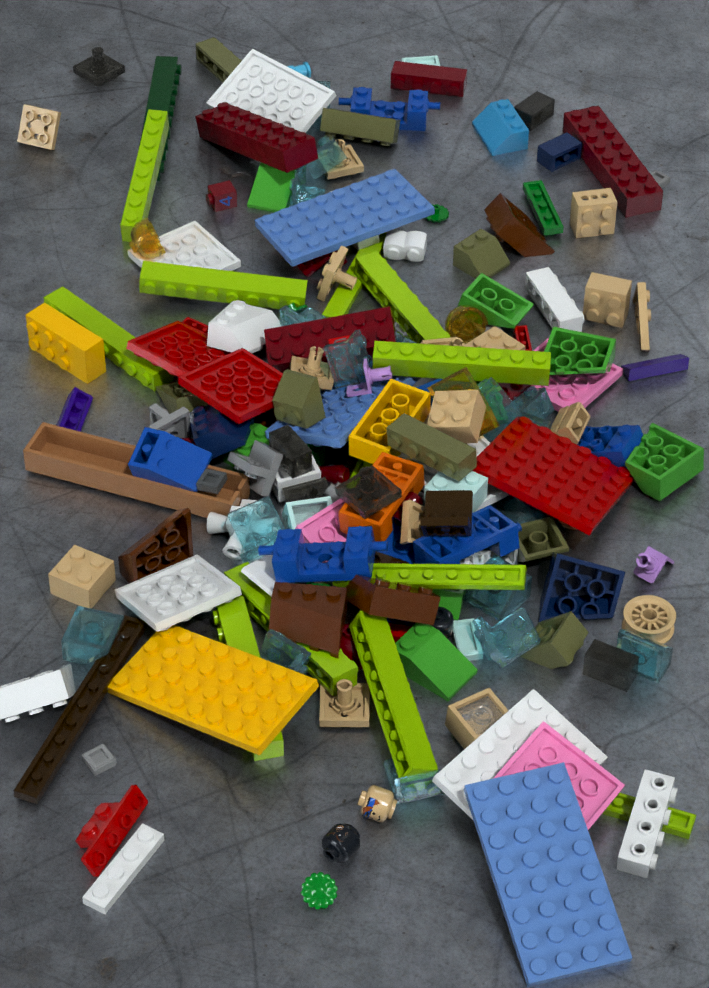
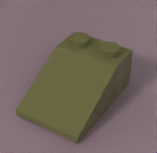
[156,381,209,425]

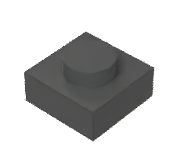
[196,469,228,494]

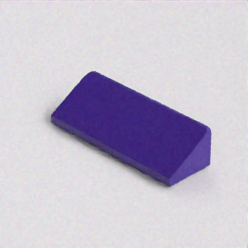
[621,354,689,381]
[56,387,93,431]

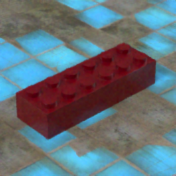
[264,306,397,373]

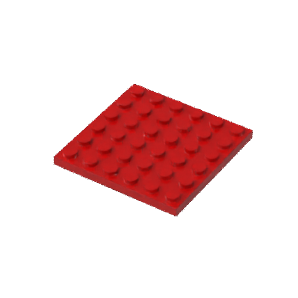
[472,415,634,536]

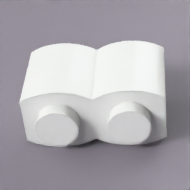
[383,229,427,262]

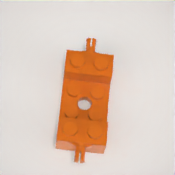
[338,452,425,541]

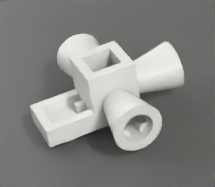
[207,499,280,560]

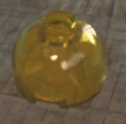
[129,217,166,259]
[445,305,488,344]

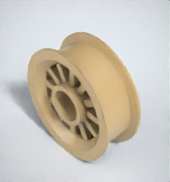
[622,595,676,647]

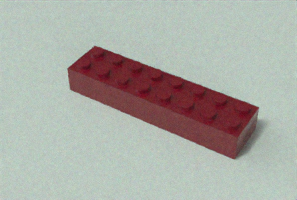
[195,102,318,173]
[562,105,663,218]

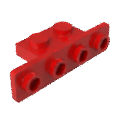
[75,785,148,877]

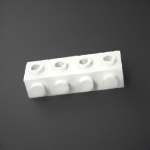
[525,267,585,332]
[616,769,678,878]

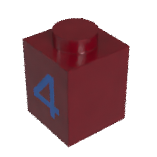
[206,180,237,212]

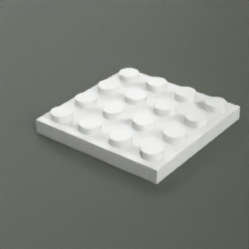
[128,221,241,271]
[115,555,242,632]

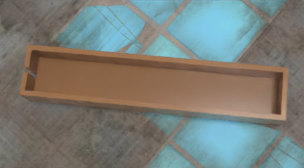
[23,422,250,518]

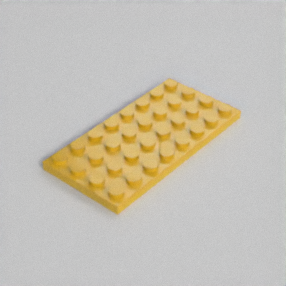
[107,625,319,756]

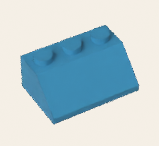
[472,99,529,156]

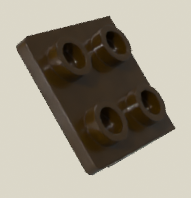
[420,490,473,536]

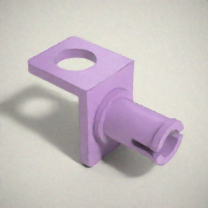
[346,358,393,397]
[633,546,675,584]

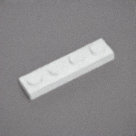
[82,823,165,914]

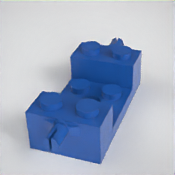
[339,87,440,131]
[413,505,522,564]
[258,526,388,583]

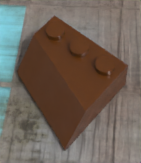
[484,193,555,257]
[118,508,193,583]
[346,574,441,625]
[268,582,347,658]

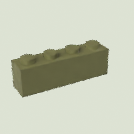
[196,37,242,83]
[320,108,401,146]
[386,413,477,481]

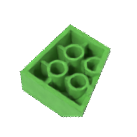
[544,327,616,375]
[625,423,704,501]

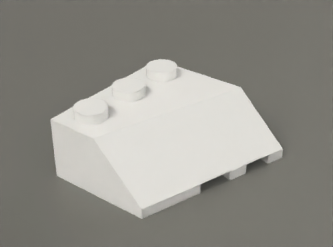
[207,300,283,353]
[0,663,76,723]

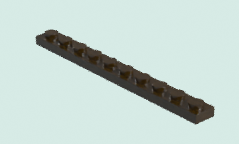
[13,615,147,804]

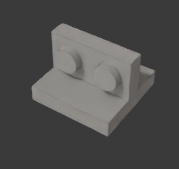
[148,403,191,438]
[227,440,283,497]

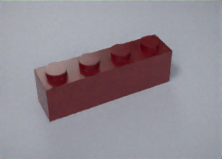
[391,61,468,97]

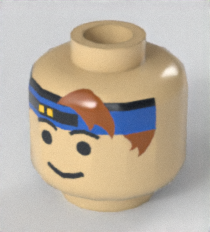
[357,785,397,823]

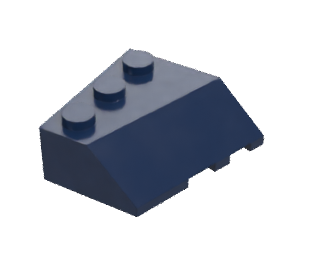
[190,405,256,459]
[538,552,625,622]

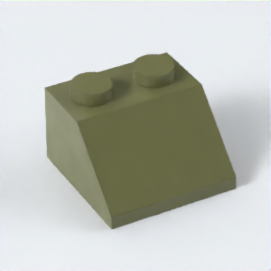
[453,229,510,279]
[272,369,326,429]
[518,517,569,562]
[518,611,589,669]

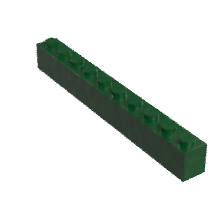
[139,56,182,181]

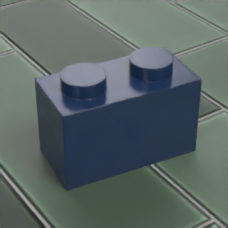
[537,132,582,172]

